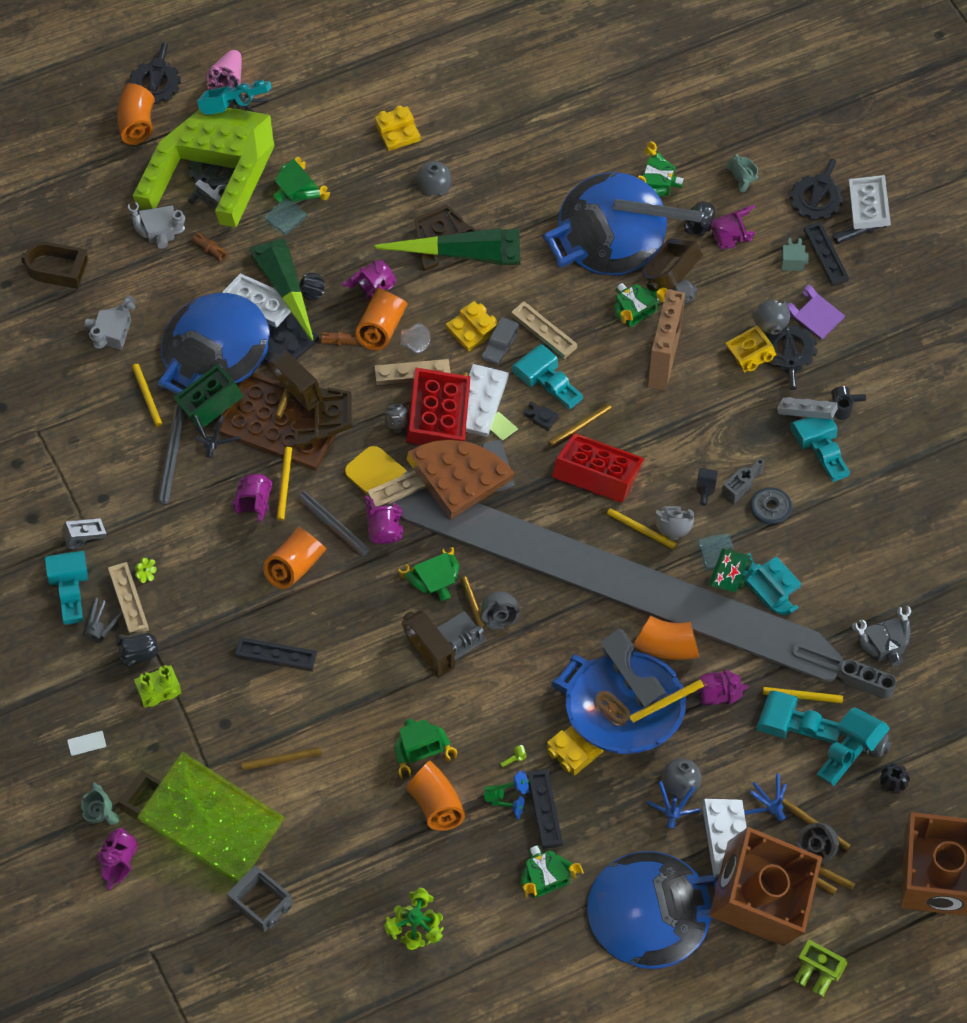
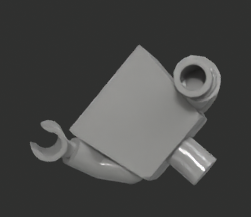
[127,202,185,249]
[85,296,136,350]

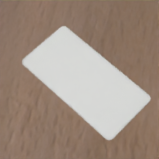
[68,731,106,756]

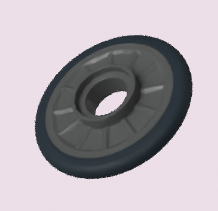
[750,487,792,524]

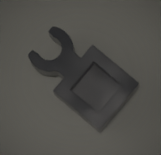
[524,402,559,431]

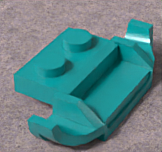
[744,553,801,615]

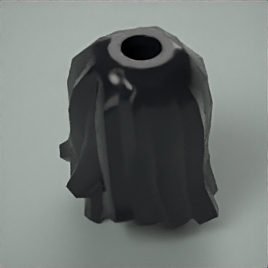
[684,201,716,235]
[117,632,158,668]

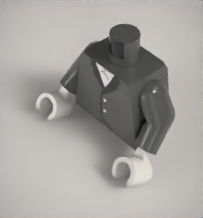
[852,606,911,667]

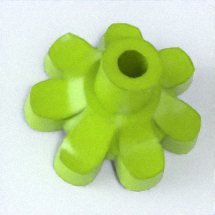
[135,558,156,583]

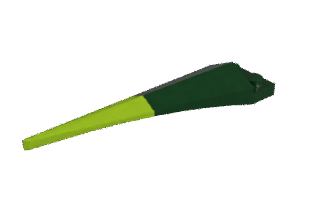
[374,228,521,265]
[249,238,313,341]

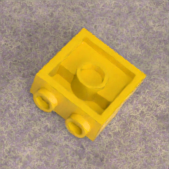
[375,106,421,151]
[446,301,498,352]
[725,325,777,373]
[547,726,604,776]

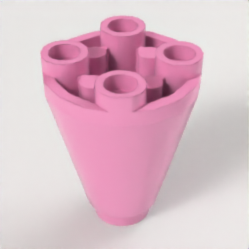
[206,50,242,89]

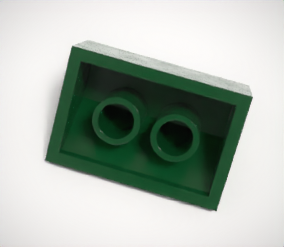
[174,364,244,428]

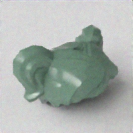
[727,154,759,192]
[81,782,120,825]

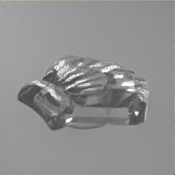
[400,323,430,353]

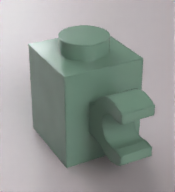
[781,238,808,271]

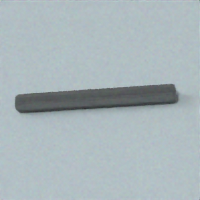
[613,199,702,222]
[298,491,369,557]

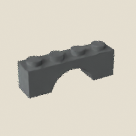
[600,628,668,707]

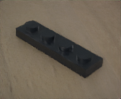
[803,222,849,286]
[235,637,317,672]
[528,769,563,849]

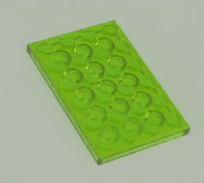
[137,752,285,883]

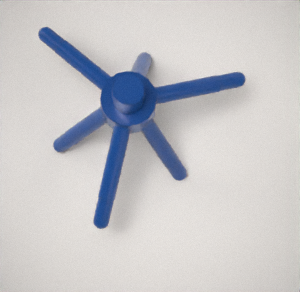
[744,773,787,821]
[646,781,701,829]

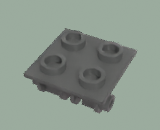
[438,611,487,660]

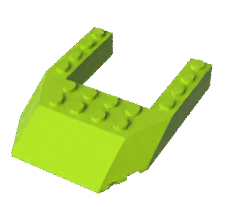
[133,108,274,228]

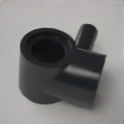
[831,386,866,420]
[696,468,718,506]

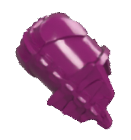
[710,204,755,249]
[341,260,396,301]
[231,474,272,522]
[365,496,403,545]
[696,669,749,706]
[96,828,138,890]

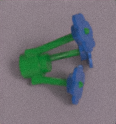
[484,770,530,819]

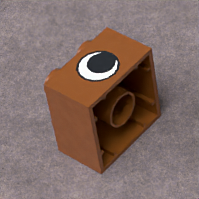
[900,812,967,916]
[709,827,822,946]

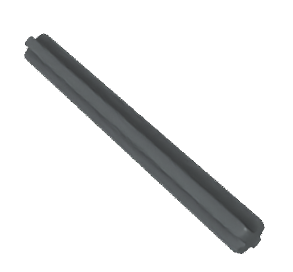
[158,405,185,505]

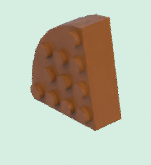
[407,440,515,520]

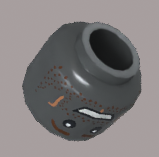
[384,404,409,433]

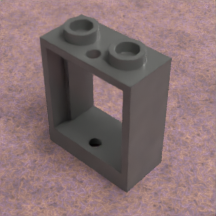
[227,865,293,932]

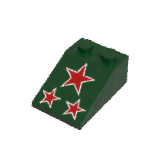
[708,547,753,592]

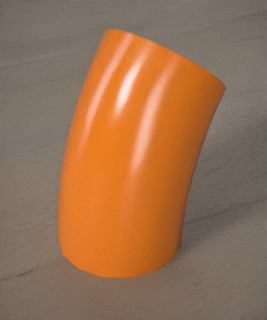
[117,83,155,145]
[355,288,408,350]
[263,526,326,589]
[633,615,699,660]
[405,760,465,831]

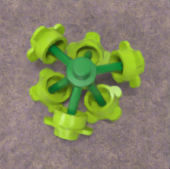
[384,888,444,950]

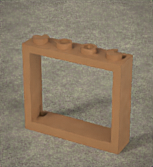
[648,289,685,391]

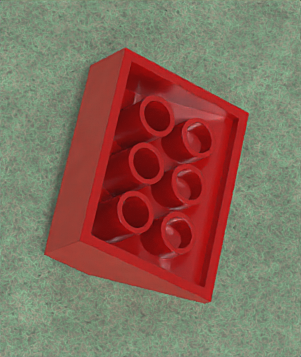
[405,367,471,445]
[552,433,645,503]

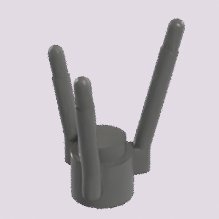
[85,597,123,641]

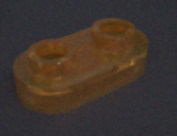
[594,691,630,726]

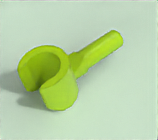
[500,745,526,767]

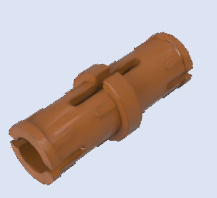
[193,232,227,261]
[321,332,359,346]

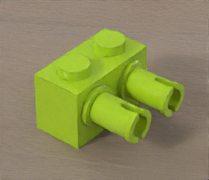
[134,665,181,708]
[793,939,848,997]

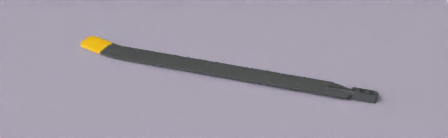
[345,446,896,699]

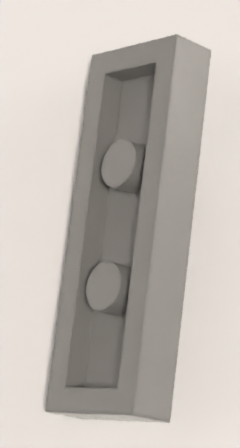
[777,397,838,419]

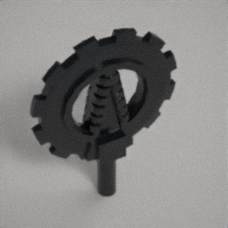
[128,42,181,104]
[789,158,843,221]
[188,161,235,204]
[766,325,818,391]

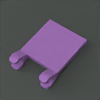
[788,285,845,340]

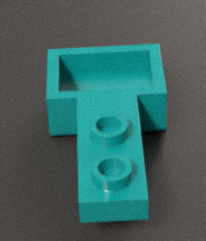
[197,80,272,115]
[512,344,583,410]
[790,417,850,482]
[45,550,88,625]
[757,691,840,744]
[817,708,890,786]

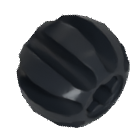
[299,273,325,300]
[880,763,910,794]

